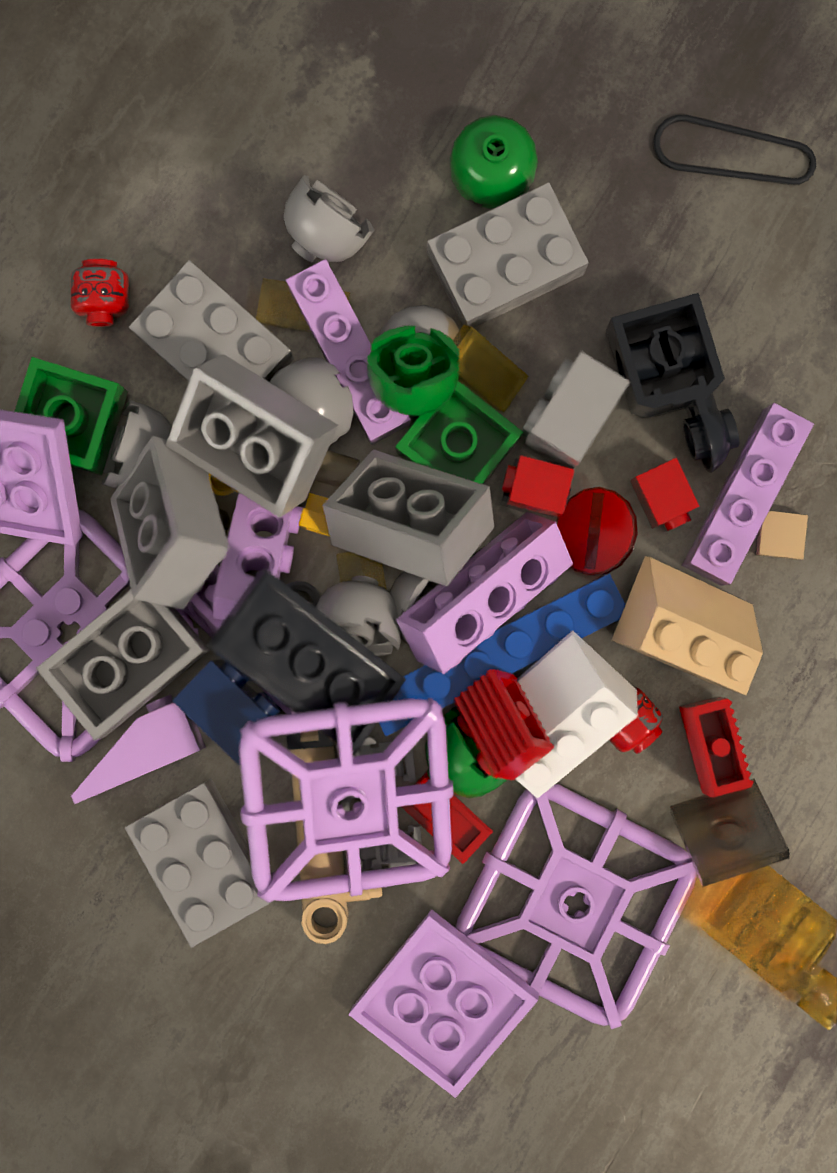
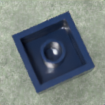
[172,659,282,765]

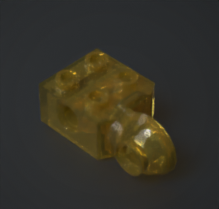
[701,857,837,1031]

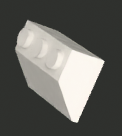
[516,631,638,799]

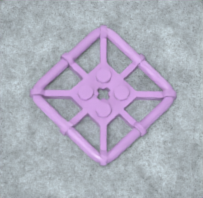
[0,508,198,762]
[239,698,454,903]
[455,784,700,1029]

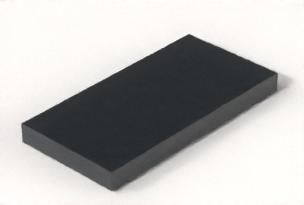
[206,569,406,756]

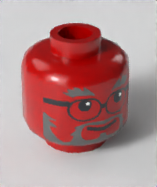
[71,259,129,327]
[609,687,663,754]

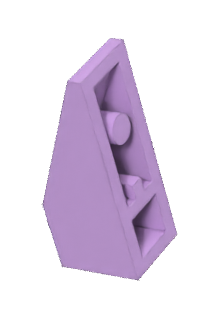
[71,695,206,804]

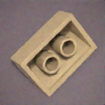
[611,556,763,695]

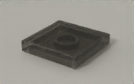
[670,778,790,887]

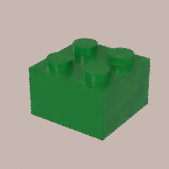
[14,357,128,476]
[395,381,523,485]

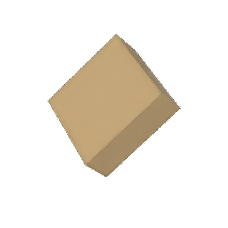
[756,511,808,560]

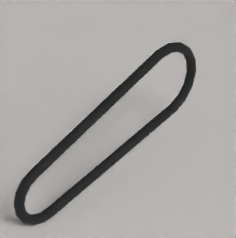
[654,115,816,185]

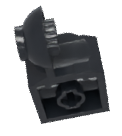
[606,293,740,473]

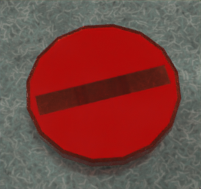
[556,487,638,576]

